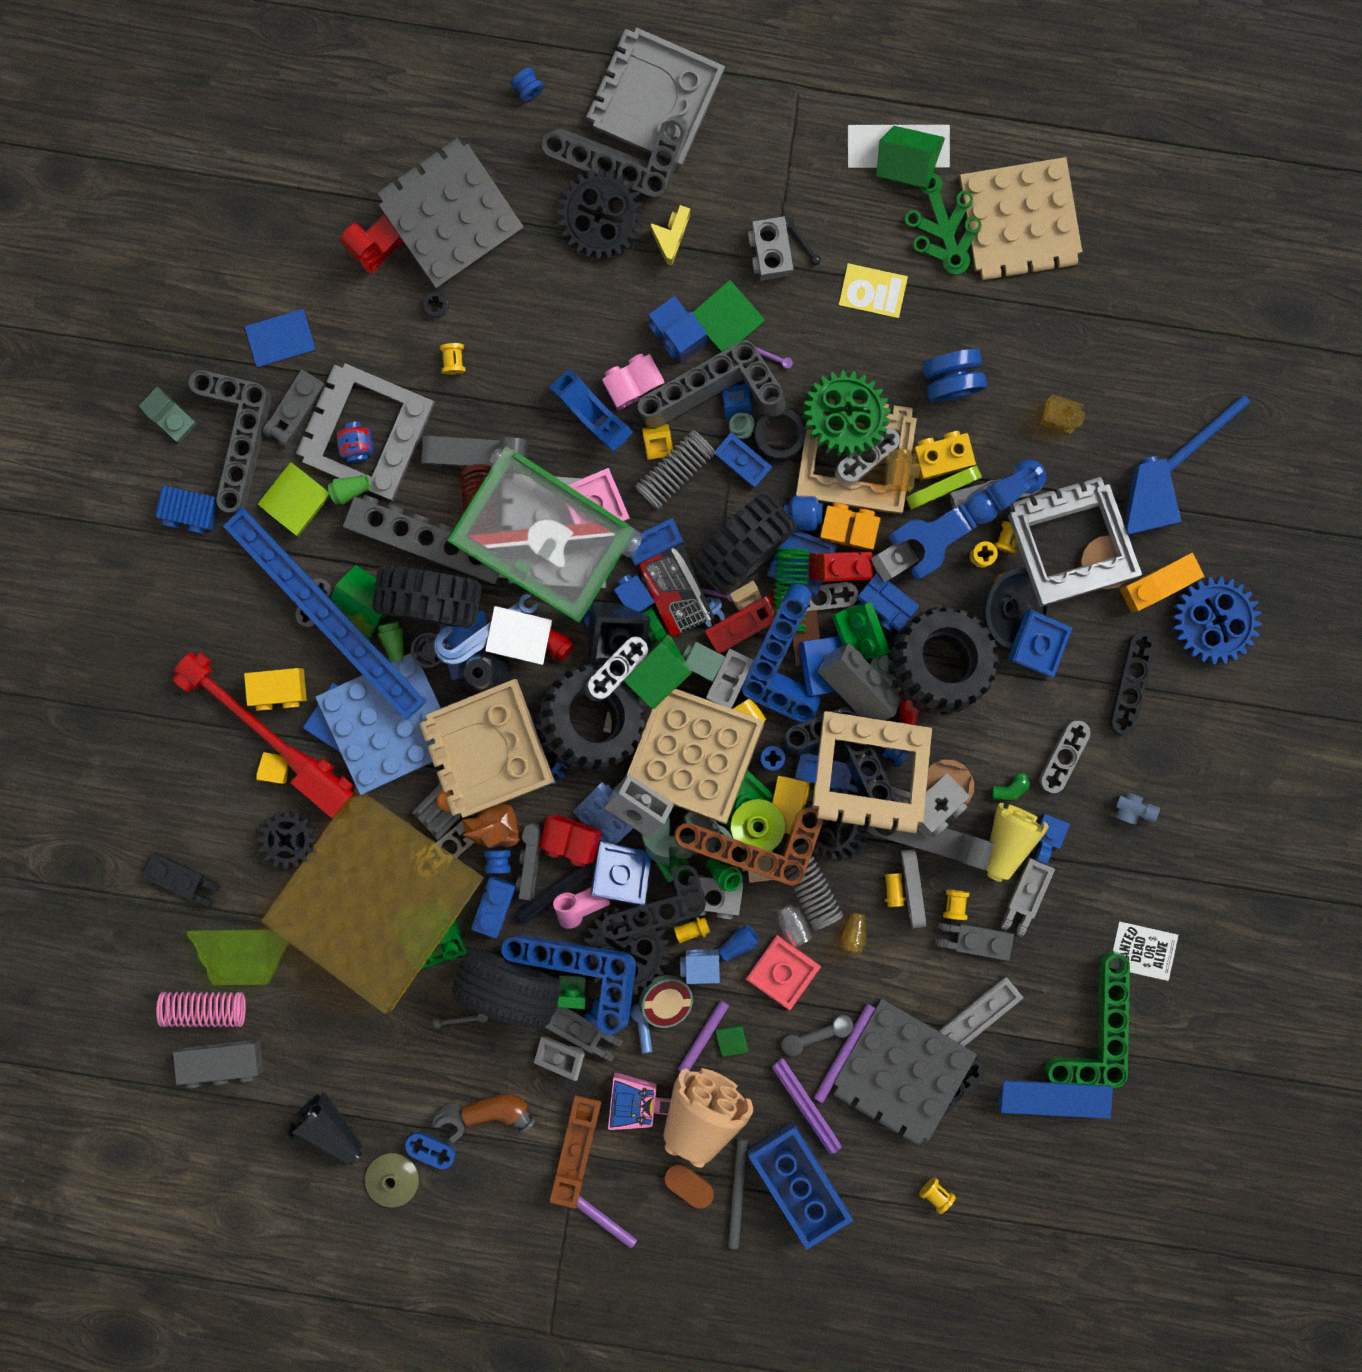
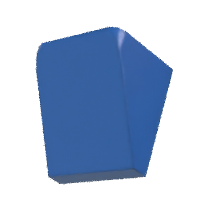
[722,384,752,419]

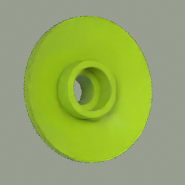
[731,799,785,851]

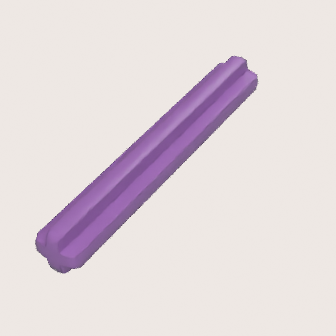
[772,1058,841,1154]

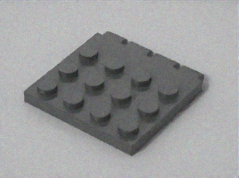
[377,138,523,288]
[834,998,977,1146]

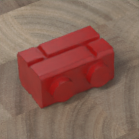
[809,551,873,581]

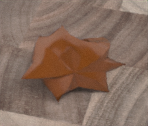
[462,803,524,848]

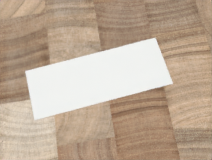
[848,125,950,168]

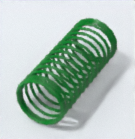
[772,548,810,633]

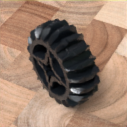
[802,788,873,862]

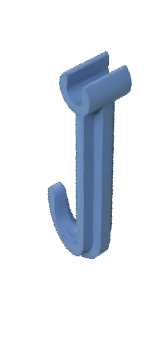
[434,594,538,665]

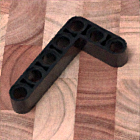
[782,707,898,836]

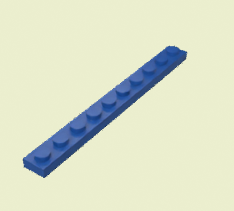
[223,507,427,720]

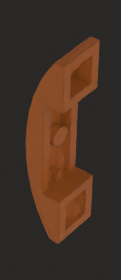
[550,1095,601,1209]

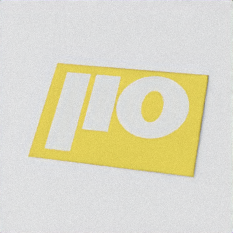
[839,263,908,318]

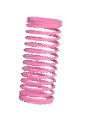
[156,992,246,1028]

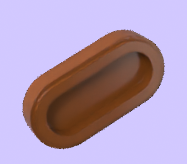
[665,1163,714,1209]

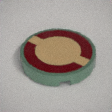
[639,975,693,1028]

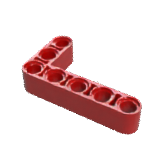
[340,215,403,273]

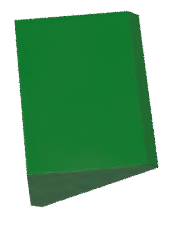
[876,126,945,189]
[330,565,387,639]
[623,635,692,709]

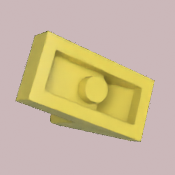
[650,205,690,266]

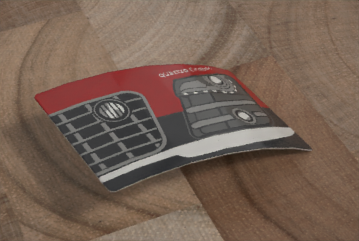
[640,544,714,636]

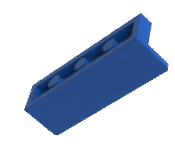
[997,1080,1113,1119]

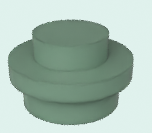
[729,413,756,439]

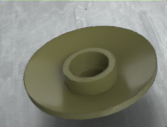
[365,1153,419,1207]

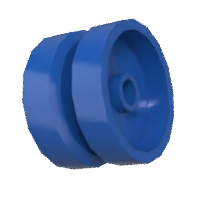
[921,349,988,402]

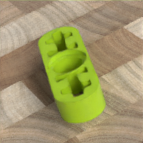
[906,465,982,510]

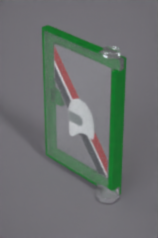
[447,446,643,623]

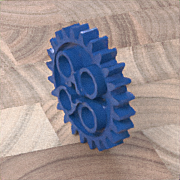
[1171,577,1262,664]

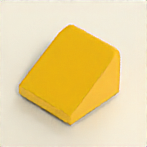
[642,424,673,460]
[256,752,289,784]

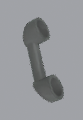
[781,1013,853,1056]

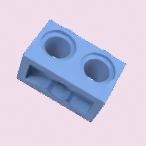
[680,949,720,984]

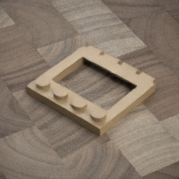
[796,398,917,515]
[812,711,932,833]

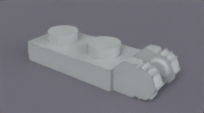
[1001,858,1055,937]

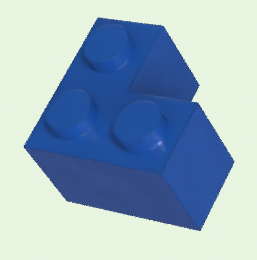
[648,296,707,363]

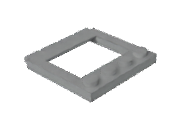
[296,363,435,501]
[1008,477,1142,607]

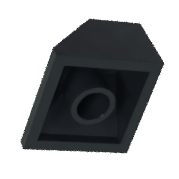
[588,602,651,666]

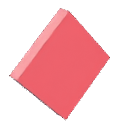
[746,934,821,1011]

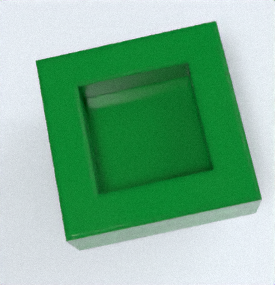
[656,855,692,886]

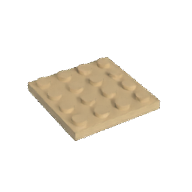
[626,689,765,824]

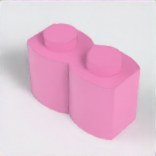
[602,354,665,411]

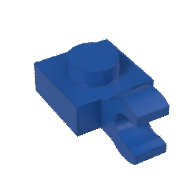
[1034,814,1070,864]

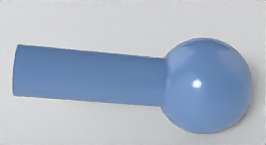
[631,1002,652,1054]

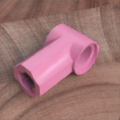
[553,888,610,929]

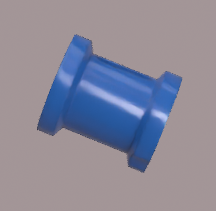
[760,746,785,770]

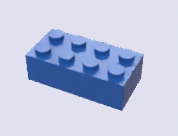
[747,1121,853,1250]

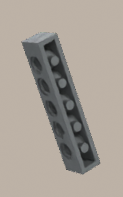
[343,494,508,586]

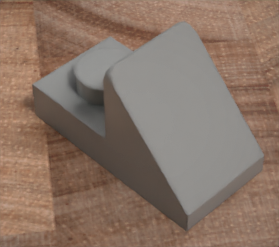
[871,540,919,582]
[534,1037,584,1081]

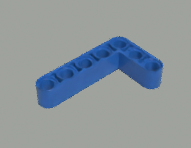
[742,584,821,723]
[501,935,636,1035]

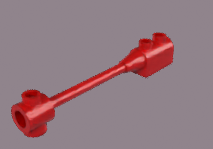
[172,652,355,818]

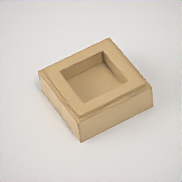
[730,581,762,611]

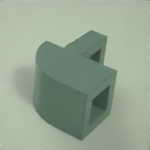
[642,816,698,866]

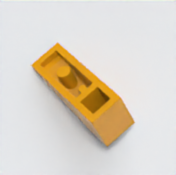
[1119,553,1204,613]

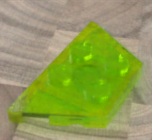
[187,929,294,985]

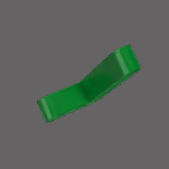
[1044,951,1130,1088]

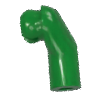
[992,773,1030,800]

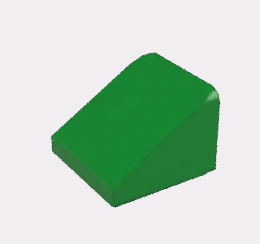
[715,1023,748,1057]

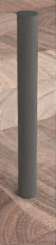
[728,1138,748,1249]

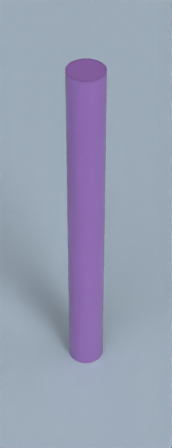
[814,1003,876,1103]

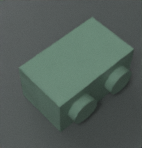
[683,642,725,682]

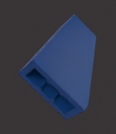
[1123,456,1182,535]

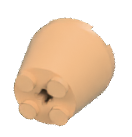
[663,1068,753,1168]

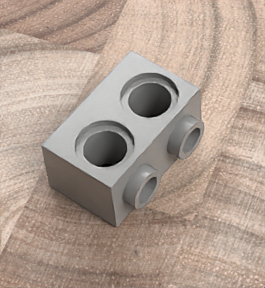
[748,216,793,281]
[706,649,754,708]

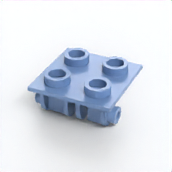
[573,782,633,845]

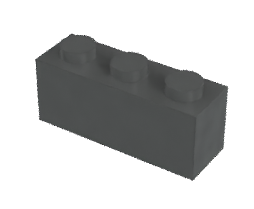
[818,642,902,721]
[173,1039,264,1088]

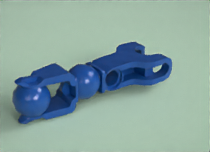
[888,459,1046,579]

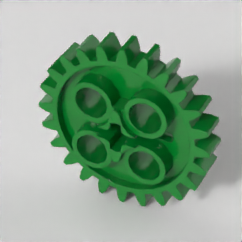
[802,370,891,458]

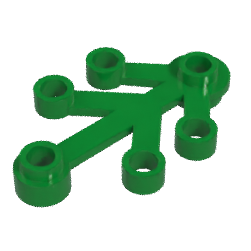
[905,173,982,275]

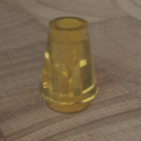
[840,913,866,954]

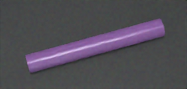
[678,1000,730,1071]
[577,1196,637,1249]

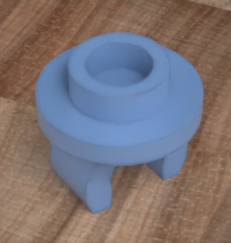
[705,597,725,627]

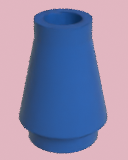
[718,925,760,962]

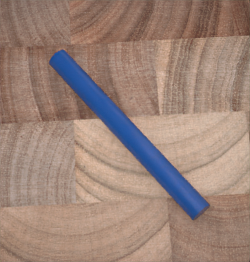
[1167,395,1250,472]

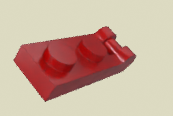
[705,594,777,654]

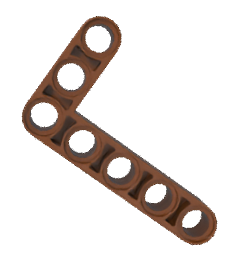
[674,808,823,885]

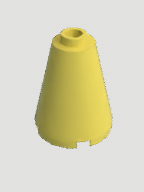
[986,803,1049,882]

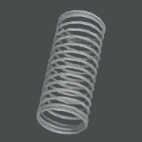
[635,430,715,510]
[781,843,843,931]

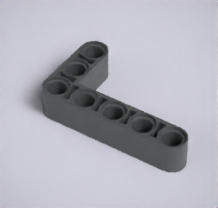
[542,116,688,197]
[638,341,786,428]
[189,370,271,515]
[852,818,994,870]

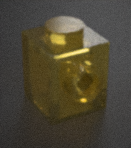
[1040,395,1085,433]
[884,449,920,492]

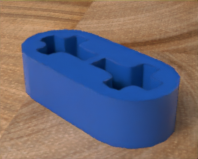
[405,1131,456,1169]

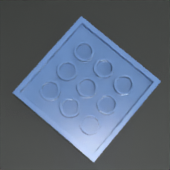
[316,653,441,795]

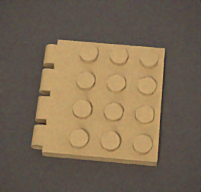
[959,157,1082,280]
[419,679,555,818]

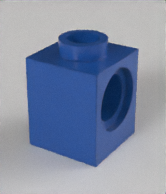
[614,574,655,613]

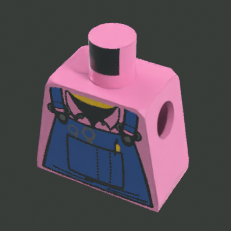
[608,1073,671,1130]

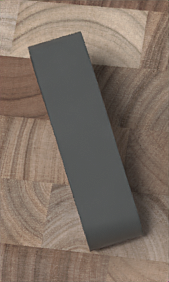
[421,436,527,472]

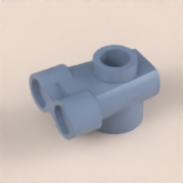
[1116,792,1160,824]

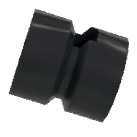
[411,633,451,669]

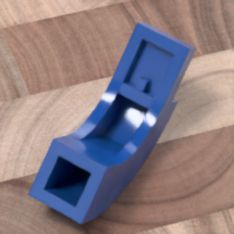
[549,369,633,451]

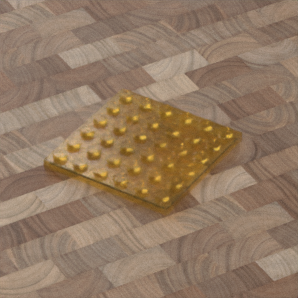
[262,787,484,1015]

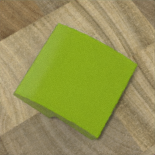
[258,462,330,537]

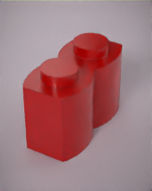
[539,814,602,867]

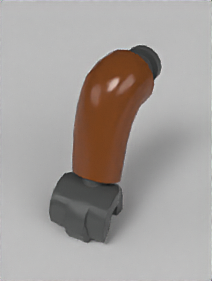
[432,1094,535,1143]

